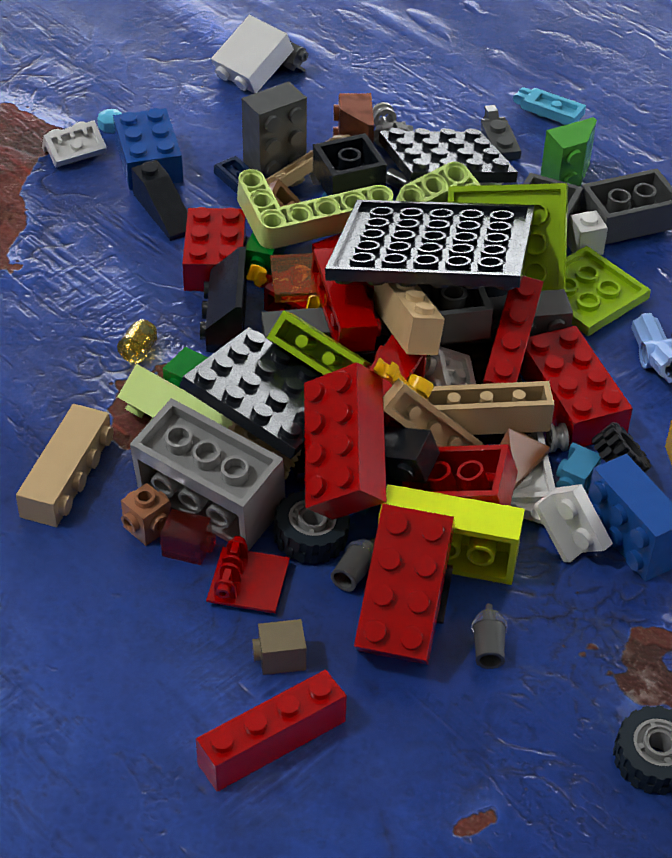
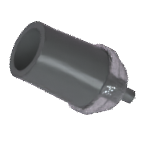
[331,538,375,591]
[471,603,508,669]

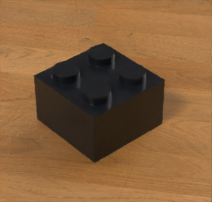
[313,133,387,196]

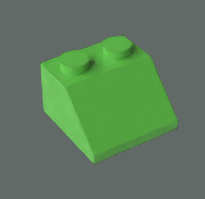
[540,117,597,186]

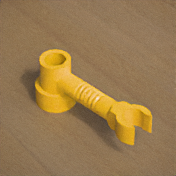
[373,358,434,399]

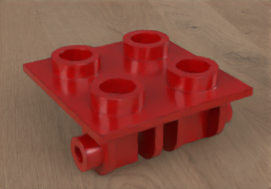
[206,536,290,613]

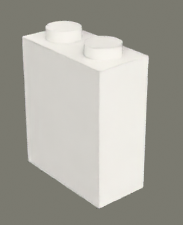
[211,15,294,93]

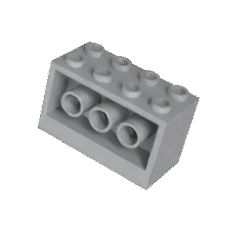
[130,398,286,551]

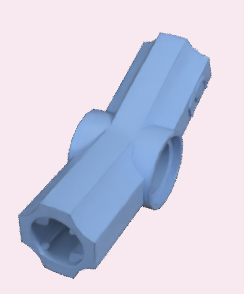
[631,313,672,383]

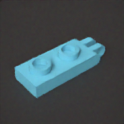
[513,87,586,125]

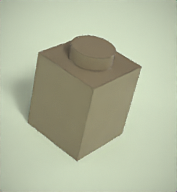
[252,619,306,675]

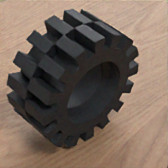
[592,422,651,473]

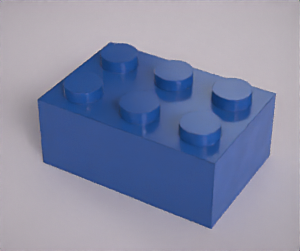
[113,108,183,190]
[588,454,672,582]

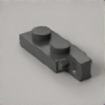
[481,105,521,160]

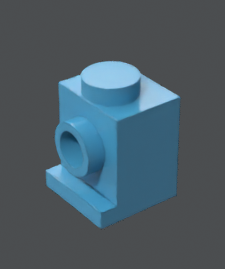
[556,442,602,493]

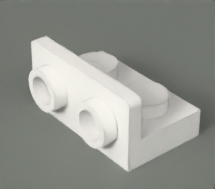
[42,121,107,168]
[425,346,476,386]
[534,484,613,563]

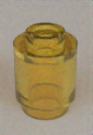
[117,320,157,363]

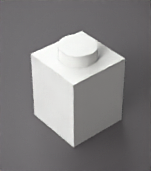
[567,210,608,255]

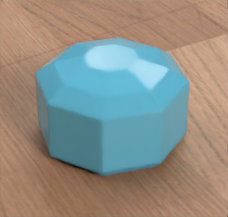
[97,109,122,133]

